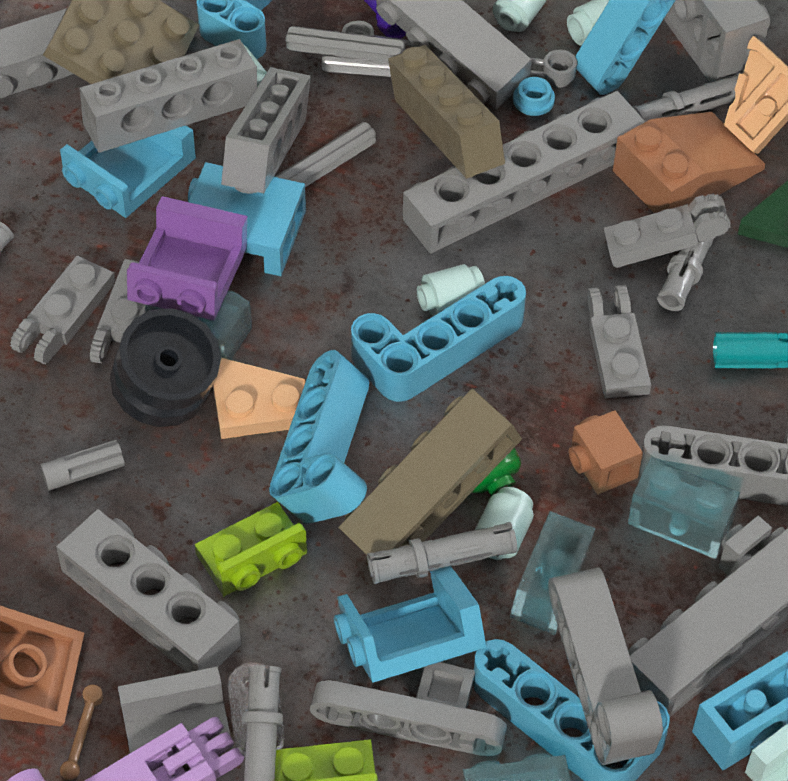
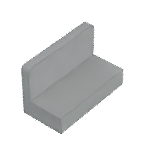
[118,666,230,753]

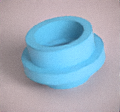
[513,77,555,116]

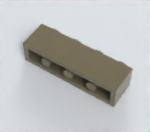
[388,45,505,179]
[338,388,522,555]

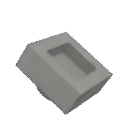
[719,516,772,576]
[416,662,475,709]

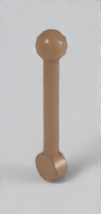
[60,685,103,780]

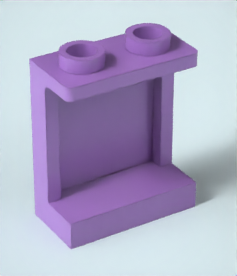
[127,196,248,321]

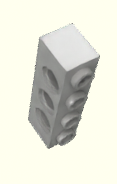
[80,39,257,153]
[221,67,311,194]
[56,509,241,673]

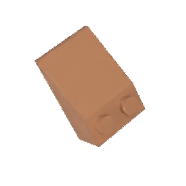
[613,112,765,213]
[0,606,85,726]

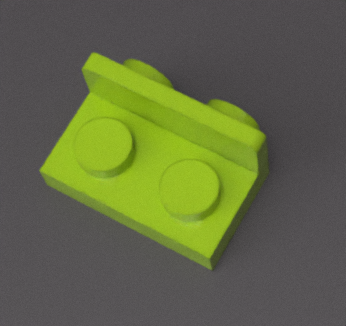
[195,502,307,596]
[275,739,378,781]

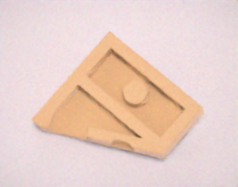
[724,36,788,154]
[213,358,306,439]

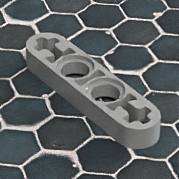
[310,680,507,756]

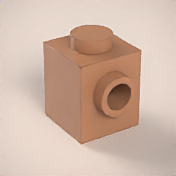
[569,410,643,495]

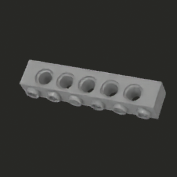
[403,91,646,254]

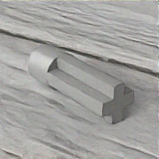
[40,440,125,491]

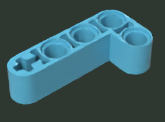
[197,0,272,59]
[575,0,675,95]
[351,276,526,402]
[269,350,369,523]
[473,639,670,781]

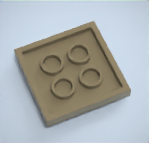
[43,0,199,84]

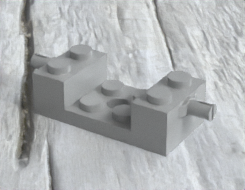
[664,0,770,83]

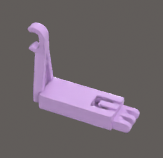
[7,717,244,781]

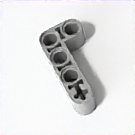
[640,426,788,506]
[548,567,663,765]

